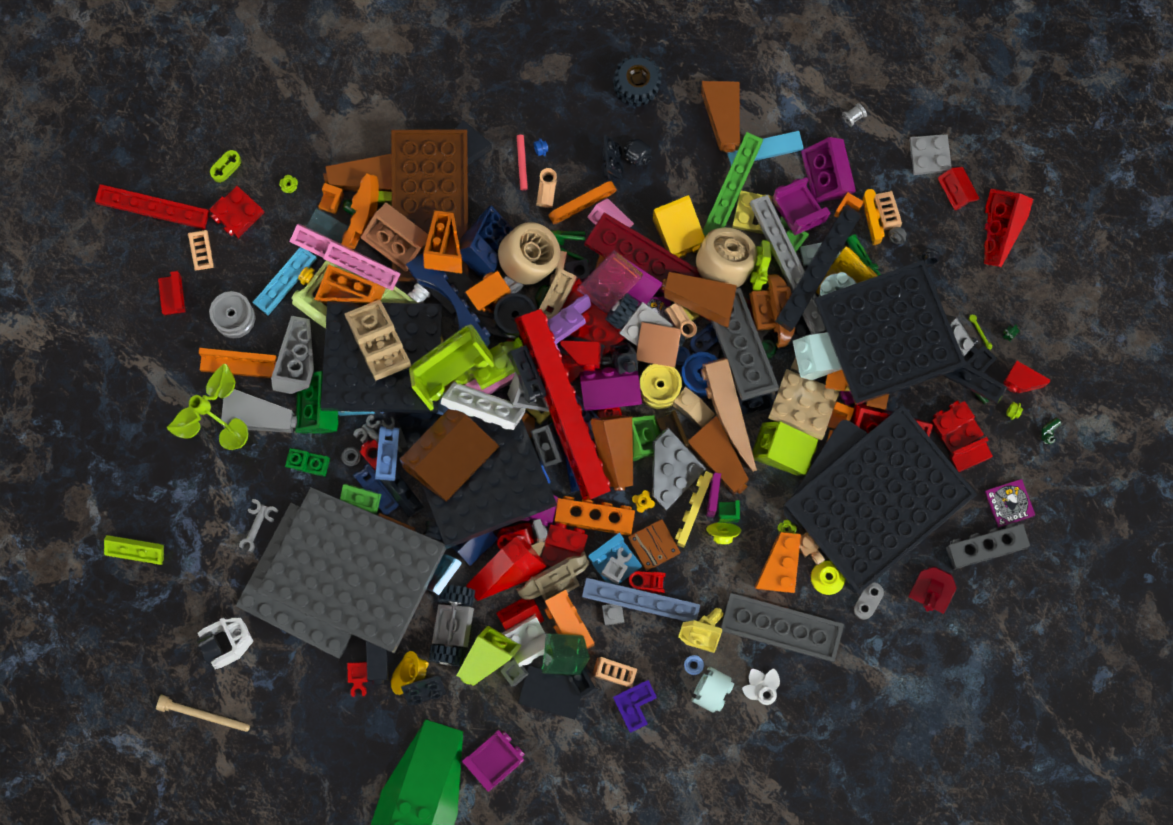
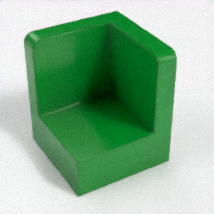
[719,500,740,523]

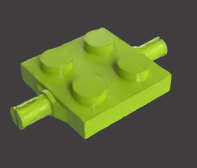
[750,240,771,291]

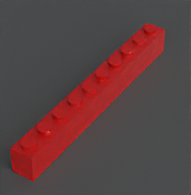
[515,309,611,501]

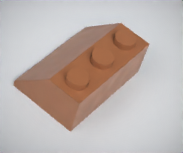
[361,203,428,272]

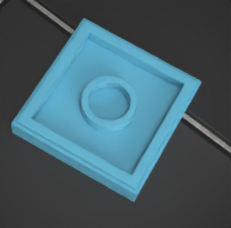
[427,554,461,595]

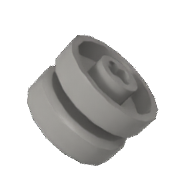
[209,291,255,338]

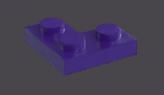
[613,680,657,733]

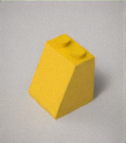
[653,195,705,259]

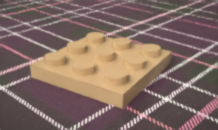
[768,369,839,440]

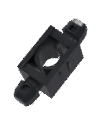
[610,342,638,374]

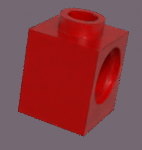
[359,439,378,471]

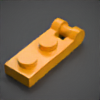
[862,189,884,245]

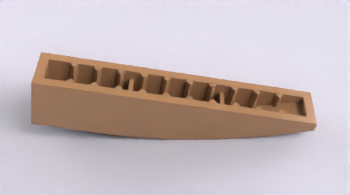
[701,358,757,472]

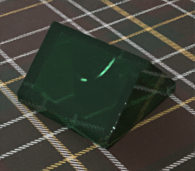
[542,633,590,675]

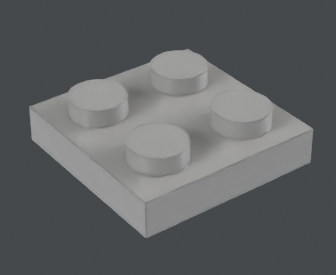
[910,135,952,175]

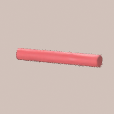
[516,135,528,190]

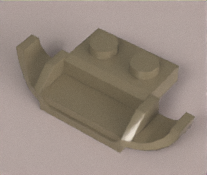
[516,551,589,602]

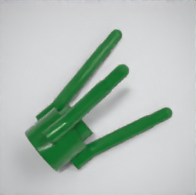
[551,230,589,263]

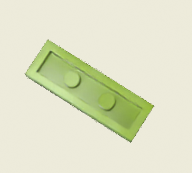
[104,535,164,565]

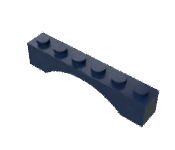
[406,252,491,346]

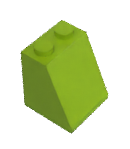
[752,421,818,475]
[456,626,522,686]

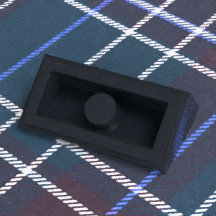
[561,655,600,699]

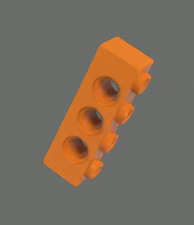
[555,496,635,536]

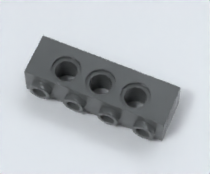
[946,523,1030,570]

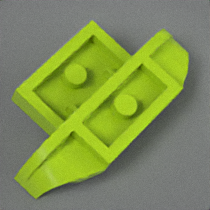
[454,337,523,390]

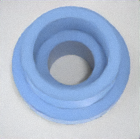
[684,655,704,675]

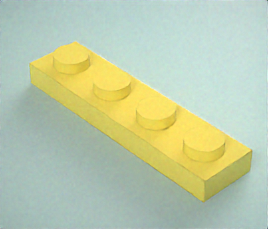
[675,471,713,548]

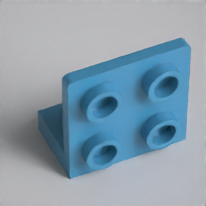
[588,533,642,585]

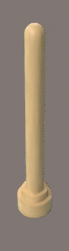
[156,695,250,732]

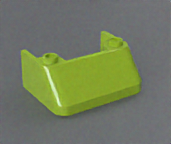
[409,324,495,411]

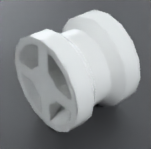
[407,283,431,304]

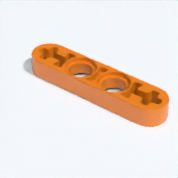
[548,181,617,224]

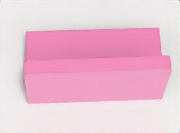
[587,199,634,227]

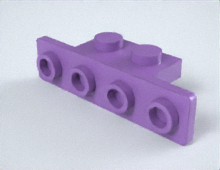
[547,294,591,345]

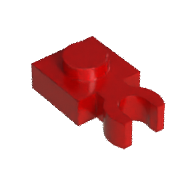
[347,662,368,697]

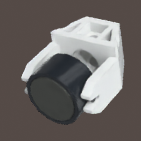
[197,618,253,669]

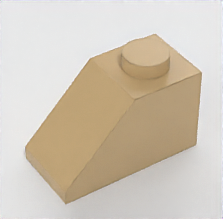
[673,387,715,429]

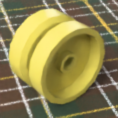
[639,364,682,409]

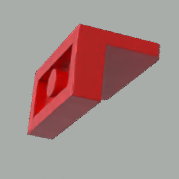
[938,167,979,210]
[158,271,186,315]
[949,437,993,472]
[496,599,544,630]

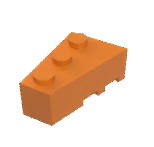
[424,211,462,273]
[314,264,386,304]
[466,271,511,314]
[754,531,801,593]
[544,590,594,656]

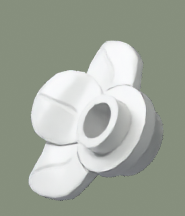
[742,669,780,705]

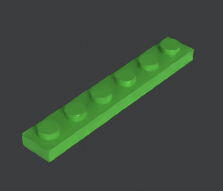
[703,132,764,237]

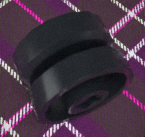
[494,293,536,341]

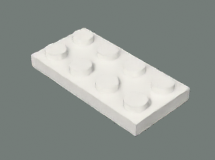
[441,382,526,430]

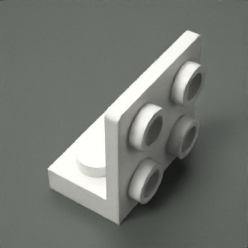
[502,615,554,667]

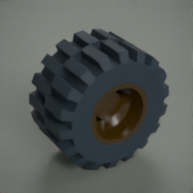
[613,55,661,106]

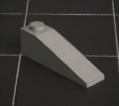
[271,316,314,394]

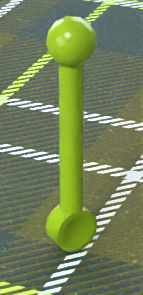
[969,315,992,350]

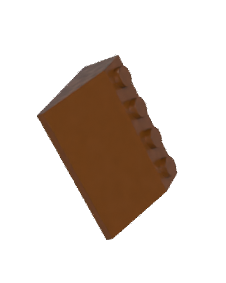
[400,409,499,501]

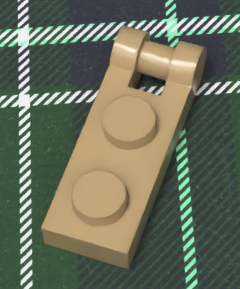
[539,268,577,319]

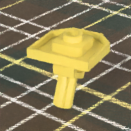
[679,608,724,653]

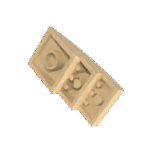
[345,299,411,381]

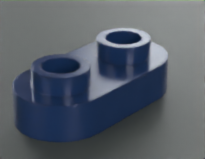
[690,323,719,353]

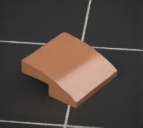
[636,322,681,367]

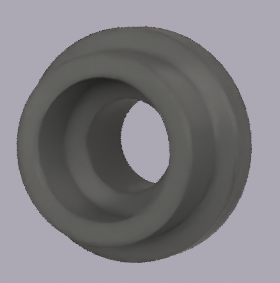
[888,227,907,244]
[341,447,361,466]

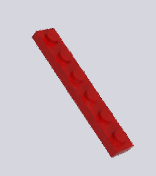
[95,184,210,230]

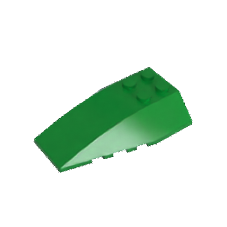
[371,720,463,825]

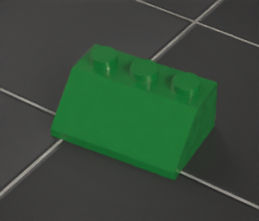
[295,371,338,434]

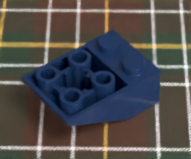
[459,206,513,276]

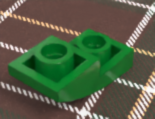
[285,448,330,477]

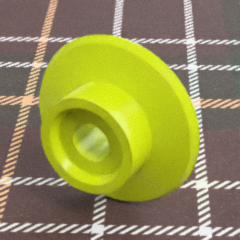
[706,523,741,544]
[811,560,846,595]

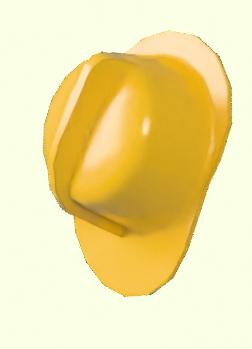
[391,651,429,695]

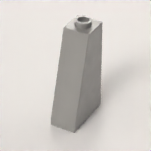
[221,389,297,433]

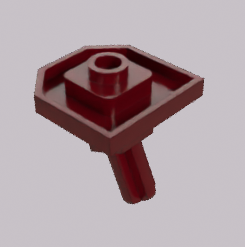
[908,566,957,614]

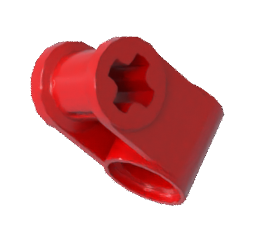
[497,523,535,549]
[628,571,666,594]

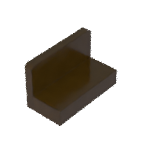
[656,410,689,449]

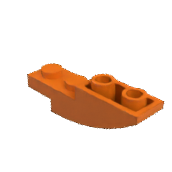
[341,173,379,249]

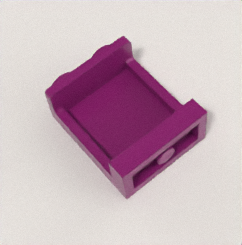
[771,177,830,236]
[462,730,525,792]

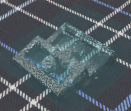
[305,208,349,243]

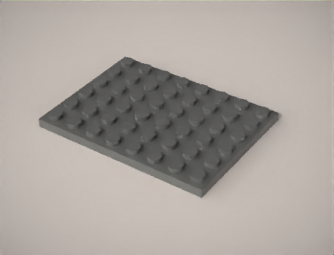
[257,487,446,654]

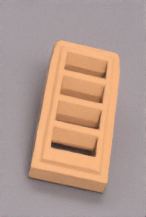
[874,191,902,231]
[188,230,214,271]
[592,657,637,688]

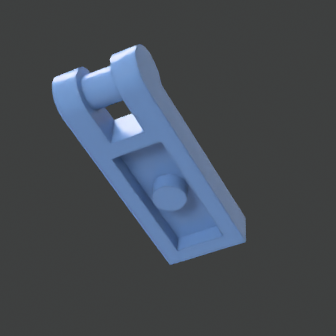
[375,426,399,481]

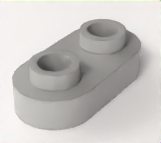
[854,583,884,620]

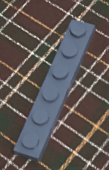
[582,578,700,622]

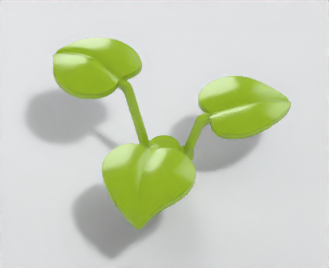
[167,364,248,450]

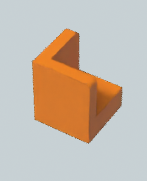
[319,183,344,215]
[834,192,864,217]
[827,402,854,430]

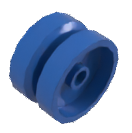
[681,352,718,398]

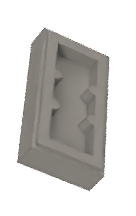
[532,519,547,544]

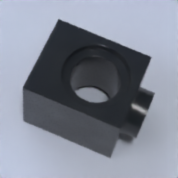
[565,259,593,283]

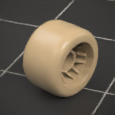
[498,222,560,284]
[696,227,757,288]

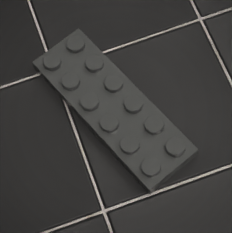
[711,288,779,400]
[721,593,844,663]

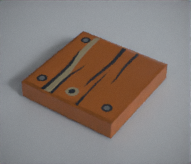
[628,519,680,572]

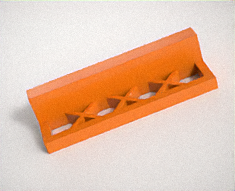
[199,348,278,378]

